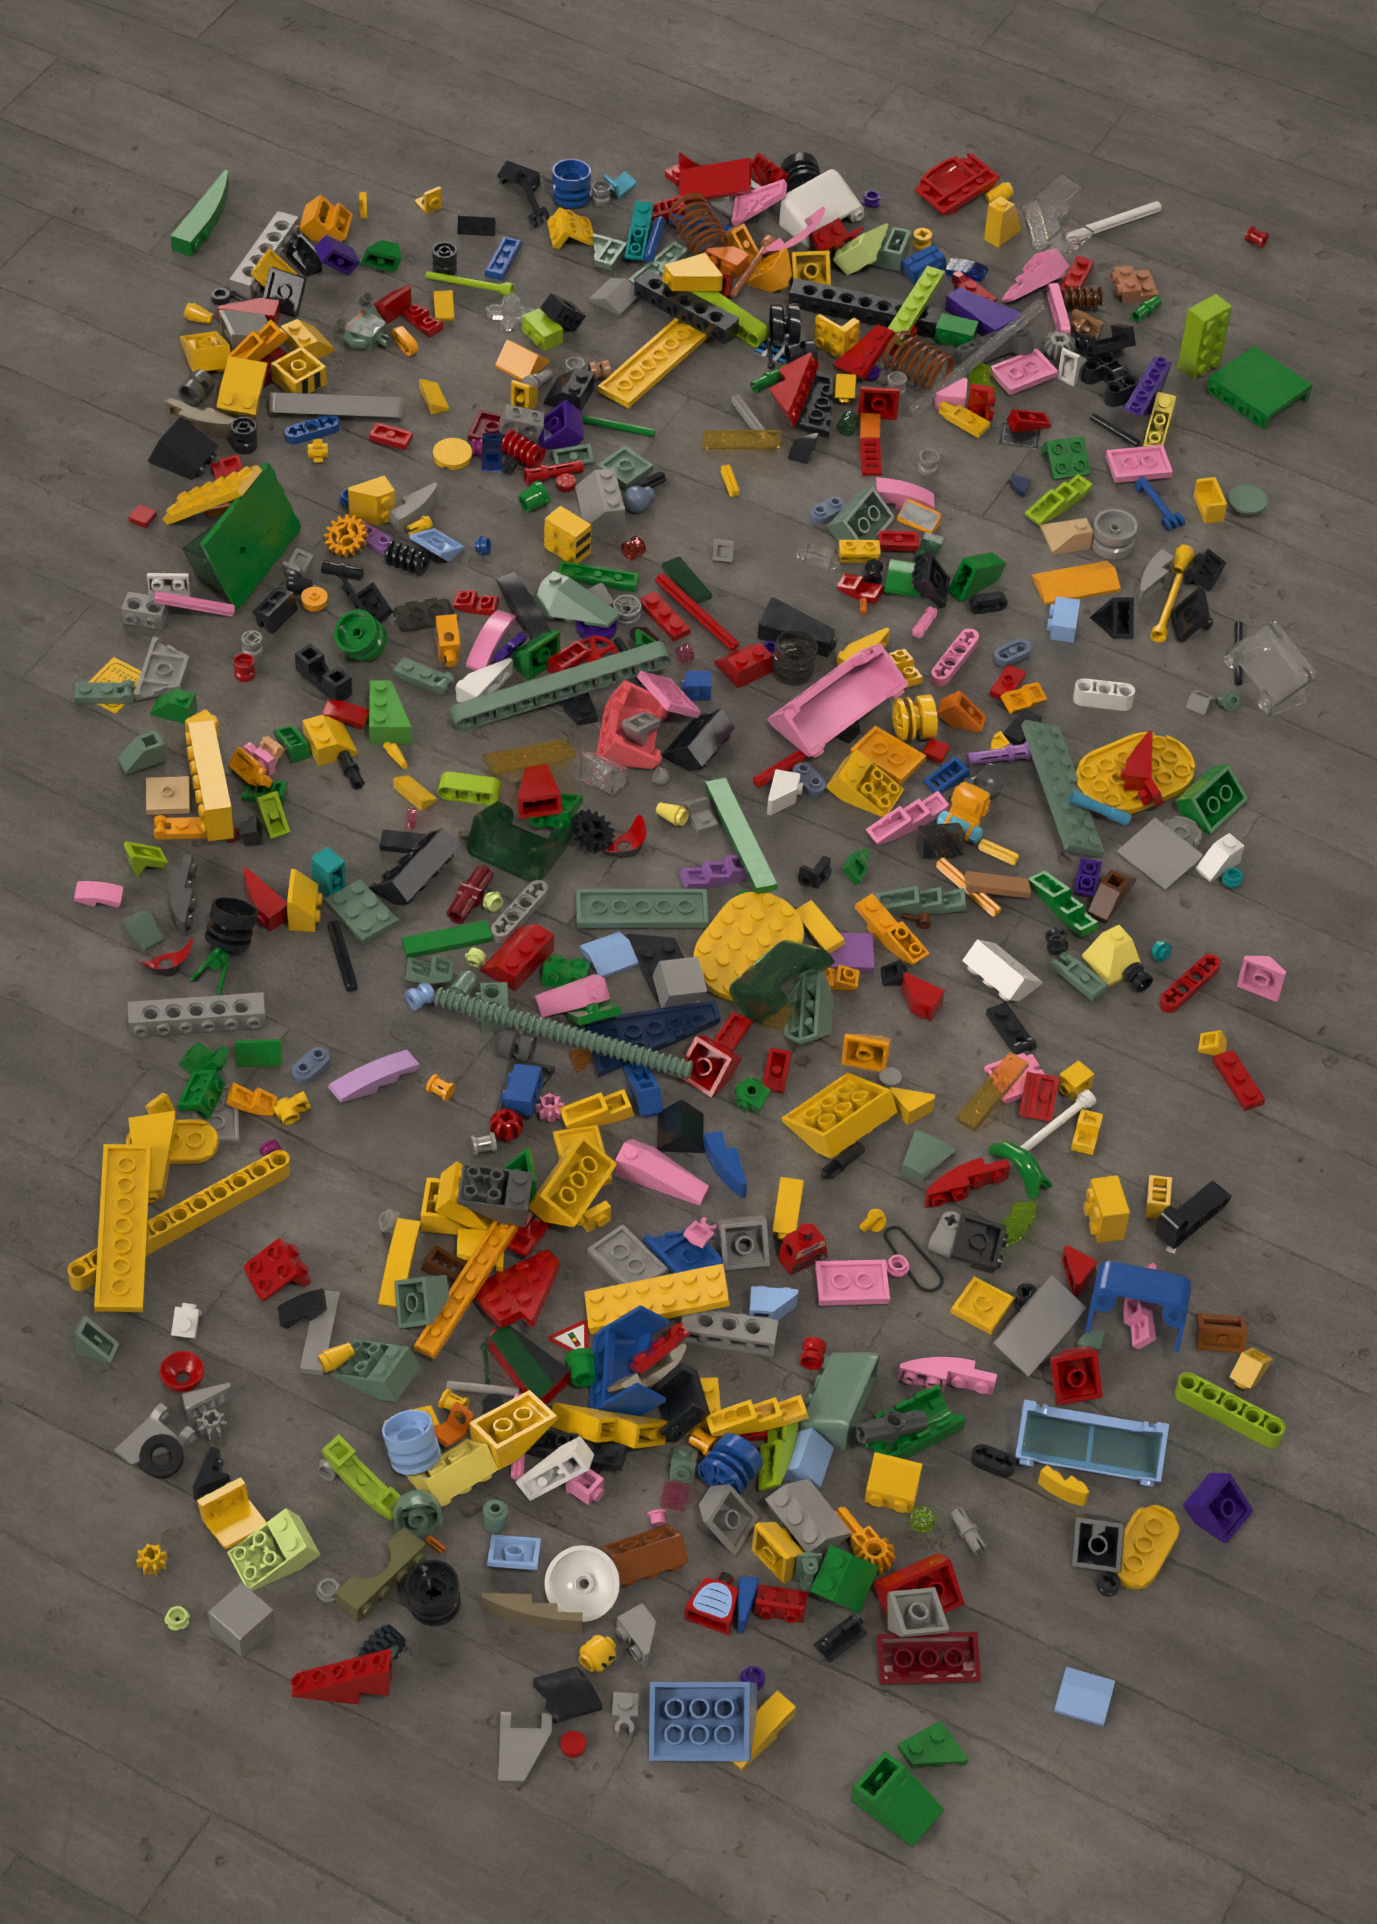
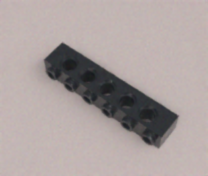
[634,269,739,345]

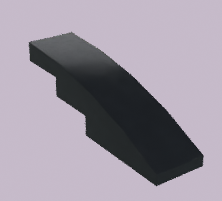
[496,572,551,639]

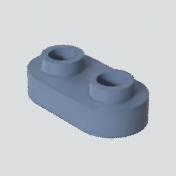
[810,497,845,525]
[994,639,1032,667]
[793,762,826,797]
[292,1047,330,1084]

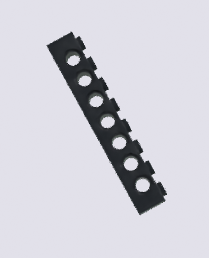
[788,278,942,338]

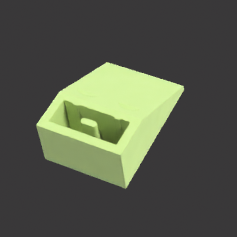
[833,223,888,276]
[227,1508,321,1591]

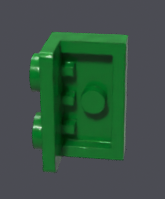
[541,954,591,987]

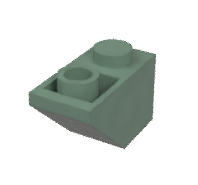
[118,730,166,775]

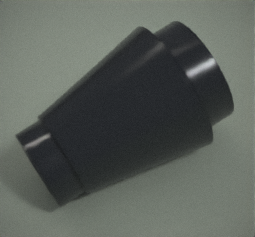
[286,574,317,595]

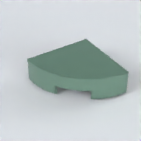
[1076,1330,1105,1354]

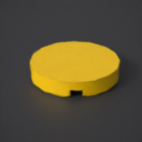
[433,438,472,470]

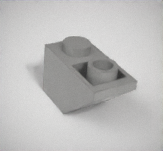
[615,1603,656,1667]

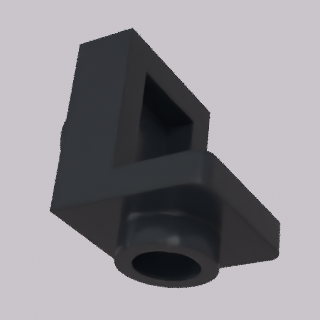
[798,855,832,889]

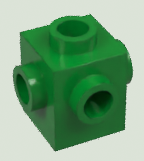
[733,1077,771,1115]

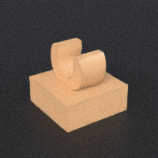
[259,736,285,765]

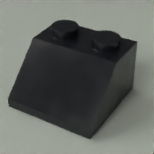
[544,368,594,411]

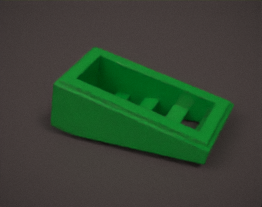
[273,725,310,763]
[241,781,288,807]

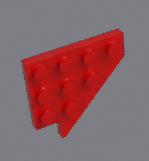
[473,1249,561,1328]

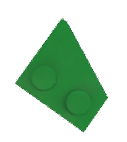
[897,1721,968,1769]

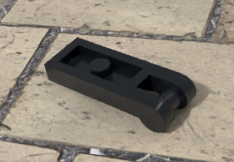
[986,1002,1037,1055]

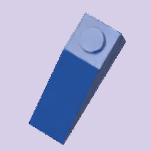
[623,1062,663,1117]

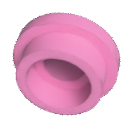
[886,1255,909,1277]

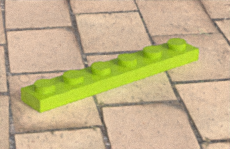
[888,266,945,345]

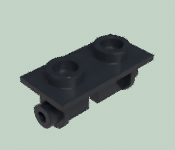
[457,215,496,236]
[813,1615,867,1663]

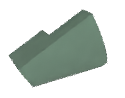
[901,1130,956,1182]

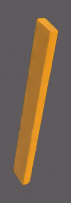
[414,1220,520,1359]

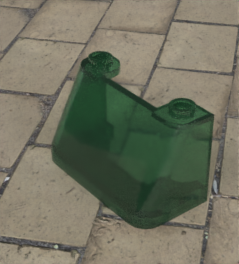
[467,801,572,883]
[729,940,835,1023]

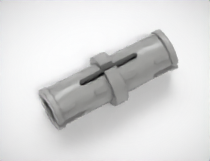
[950,1507,988,1556]

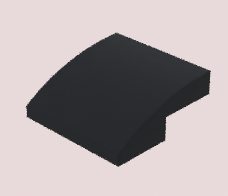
[533,1666,603,1722]

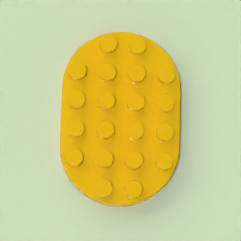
[1076,732,1195,814]
[693,892,804,1002]

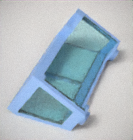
[1015,1399,1169,1487]

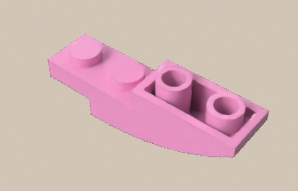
[1124,1263,1157,1350]
[897,1357,997,1395]

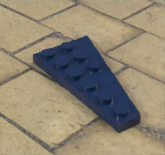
[585,1000,721,1077]

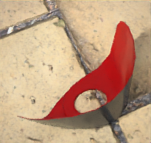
[601,814,647,857]
[133,939,193,977]

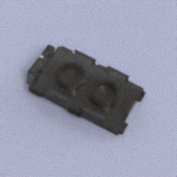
[393,597,458,632]

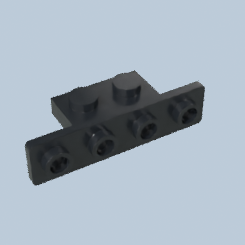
[340,576,394,623]

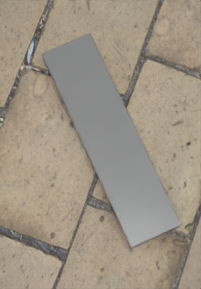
[300,1289,340,1376]

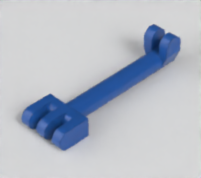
[1134,476,1185,531]

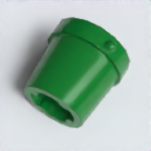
[518,481,551,512]
[564,1348,596,1388]

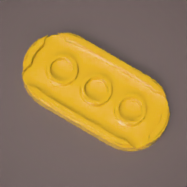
[126,1119,219,1164]
[1114,1505,1180,1589]

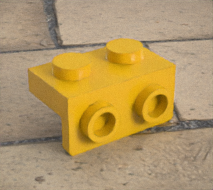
[837,540,880,563]

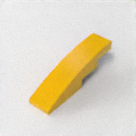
[378,1218,421,1309]
[706,1395,809,1436]

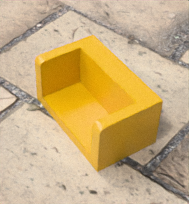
[1193,477,1227,524]

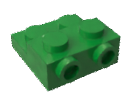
[529,793,583,830]

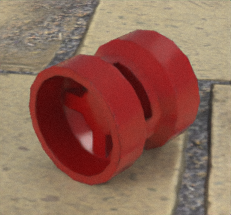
[233,653,255,682]
[799,1337,827,1370]

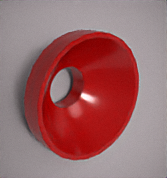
[160,1351,204,1392]

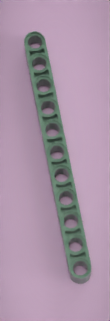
[450,641,672,731]

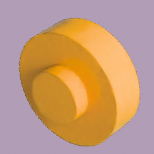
[301,587,328,612]

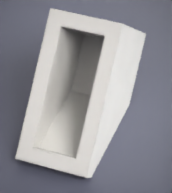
[767,769,803,815]
[1195,833,1244,883]

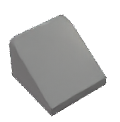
[588,583,613,606]
[1186,690,1215,715]

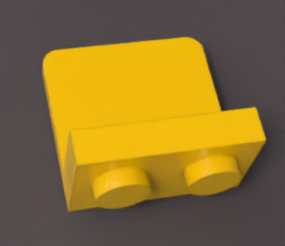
[547,207,594,250]
[814,314,860,359]
[197,1477,266,1549]

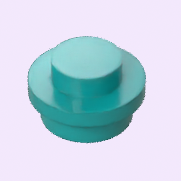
[1222,867,1244,888]
[1151,941,1172,962]

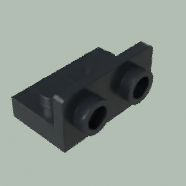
[1184,548,1226,592]

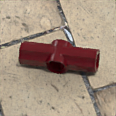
[447,865,494,924]

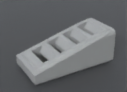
[182,1383,232,1421]

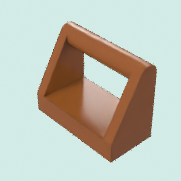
[1196,1312,1247,1353]

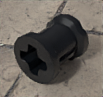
[864,559,883,584]
[1014,1283,1037,1312]

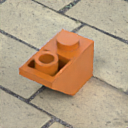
[706,246,750,280]

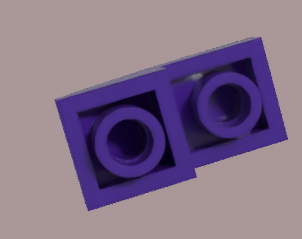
[1074,858,1102,897]

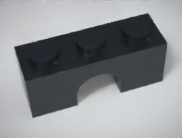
[295,643,352,701]

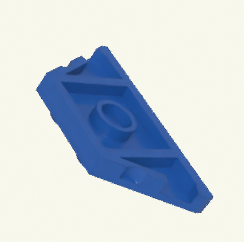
[643,1229,723,1274]

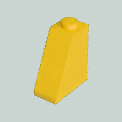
[984,196,1022,248]
[662,253,723,291]
[772,1177,804,1241]

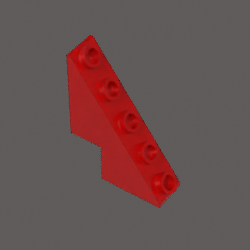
[769,352,819,427]
[291,1649,393,1705]

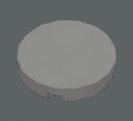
[1163,816,1202,849]

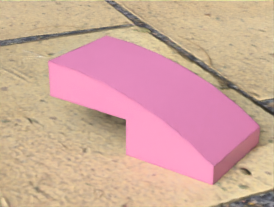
[73,881,123,908]

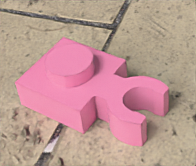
[243,742,275,777]
[683,1217,717,1248]

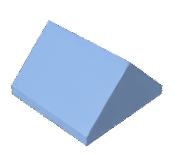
[783,1428,834,1489]

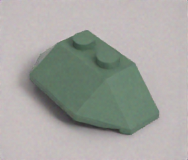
[784,966,834,1044]

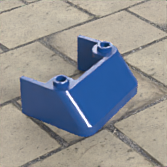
[1085,1260,1191,1352]
[589,1305,669,1416]

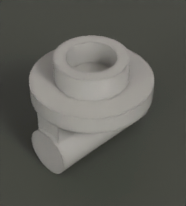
[378,1209,400,1235]

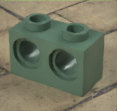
[476,982,508,1032]

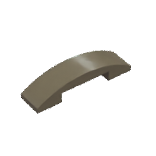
[607,1342,687,1393]

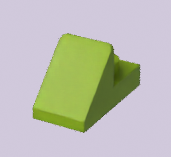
[255,791,290,839]
[123,841,168,877]

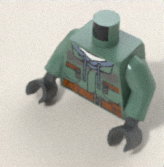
[332,292,392,351]

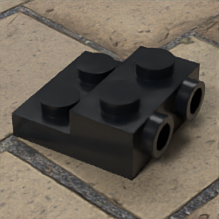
[912,551,950,609]
[950,1212,1008,1274]

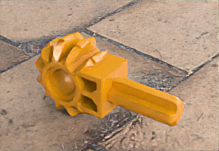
[835,1507,895,1576]

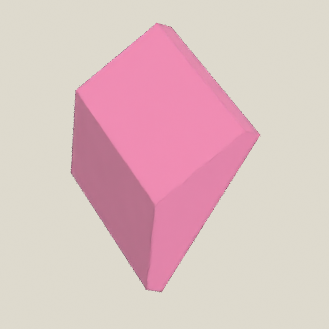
[1237,956,1286,1002]

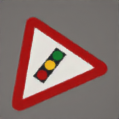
[548,1320,589,1351]

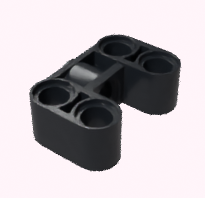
[1081,352,1139,407]

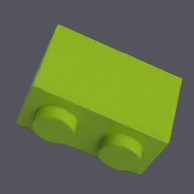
[521,308,563,351]

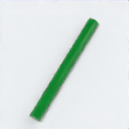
[582,415,656,437]

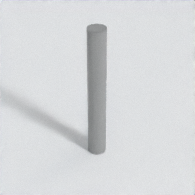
[446,1381,519,1397]

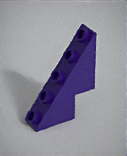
[1123,356,1172,416]

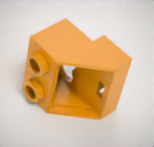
[299,194,353,242]

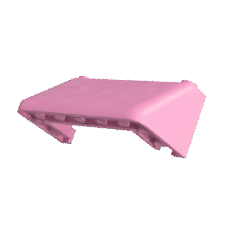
[767,643,909,758]

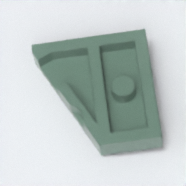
[593,233,627,271]

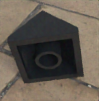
[657,1099,704,1153]

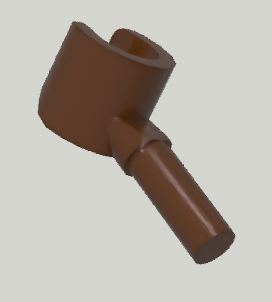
[901,912,931,929]

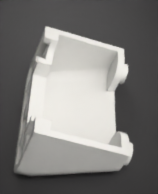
[779,169,864,248]

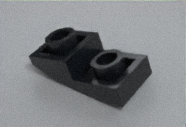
[278,1289,327,1329]

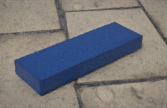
[485,236,522,281]

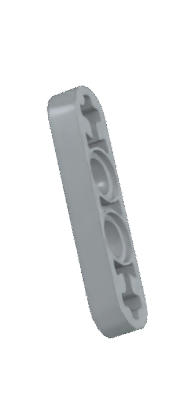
[491,880,548,943]

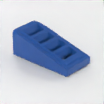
[923,756,970,794]
[737,1577,759,1634]

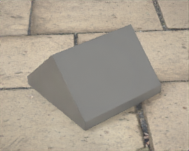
[887,1587,950,1637]

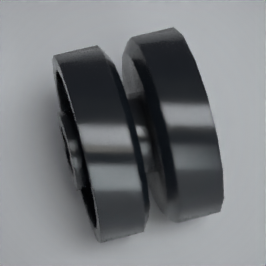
[769,303,801,346]

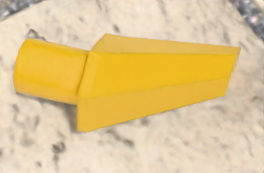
[383,742,408,769]

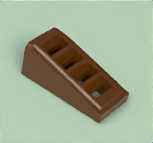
[421,1245,467,1283]

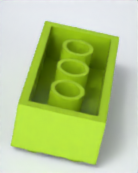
[1177,294,1232,380]

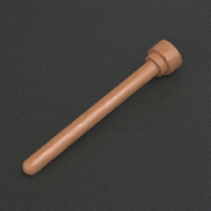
[729,235,776,298]

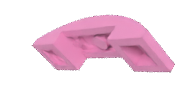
[761,206,826,255]
[466,610,517,671]

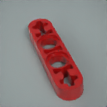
[1159,954,1220,1013]

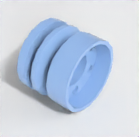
[382,1410,441,1475]

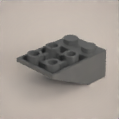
[457,1163,533,1227]

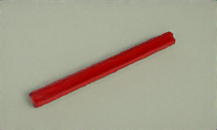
[655,573,739,651]

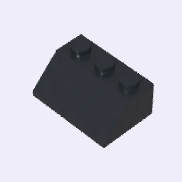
[661,709,735,770]

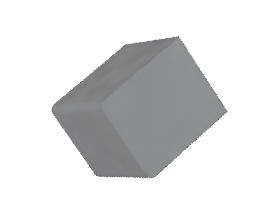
[653,957,707,1008]
[208,1582,275,1657]

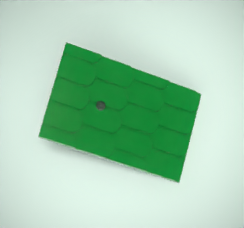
[182,461,301,610]

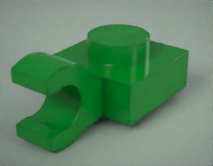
[842,847,871,884]

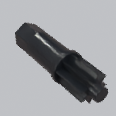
[821,1142,865,1180]

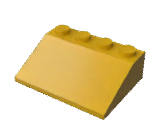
[781,1072,898,1159]

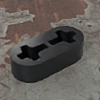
[968,591,1008,614]
[971,1444,1016,1478]

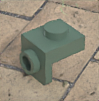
[669,1445,698,1484]

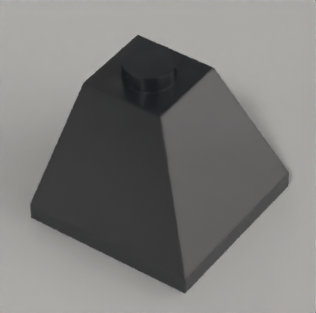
[1072,1513,1125,1573]

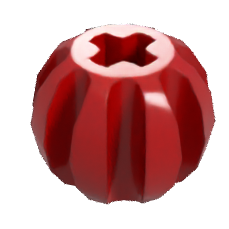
[489,1108,524,1142]

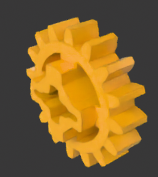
[324,514,369,558]

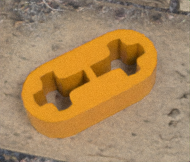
[391,326,419,357]

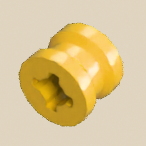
[912,228,932,251]

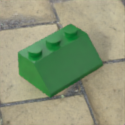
[1174,764,1248,834]

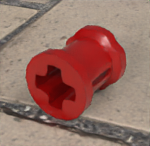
[1245,226,1269,249]

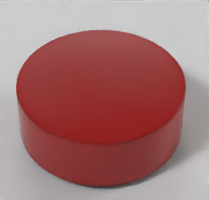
[560,1731,586,1758]

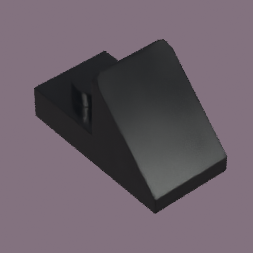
[193,1447,230,1500]

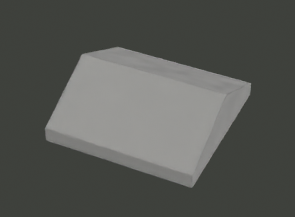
[589,278,639,316]

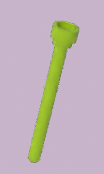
[425,271,514,298]

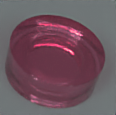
[405,807,416,829]

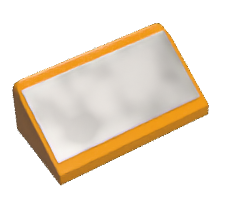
[896,499,942,536]

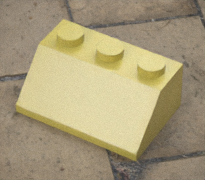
[407,1439,499,1507]

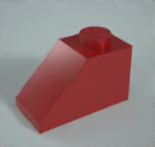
[902,972,945,1022]

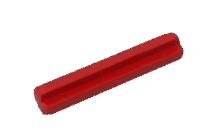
[753,750,806,787]

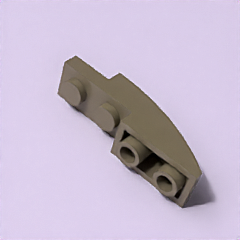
[166,397,236,438]

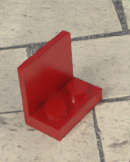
[808,218,864,252]

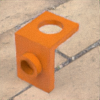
[434,1401,475,1447]

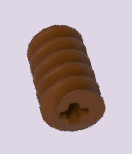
[1062,286,1103,311]

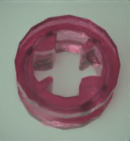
[675,643,694,664]

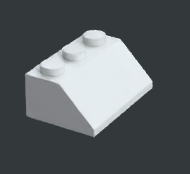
[962,939,1043,1002]

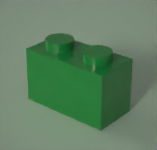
[934,313,979,347]

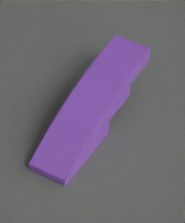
[679,855,771,889]

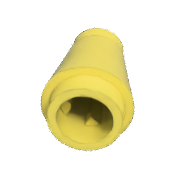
[656,802,689,826]

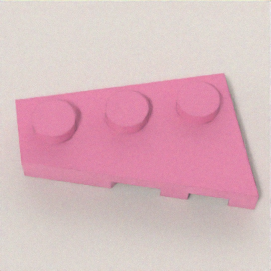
[731,179,787,226]

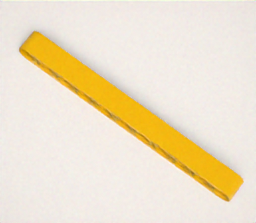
[67,1150,290,1291]

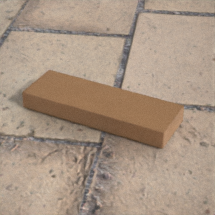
[964,871,1031,898]

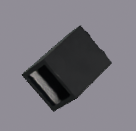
[148,417,218,480]

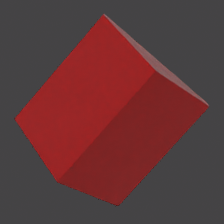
[366,284,412,325]

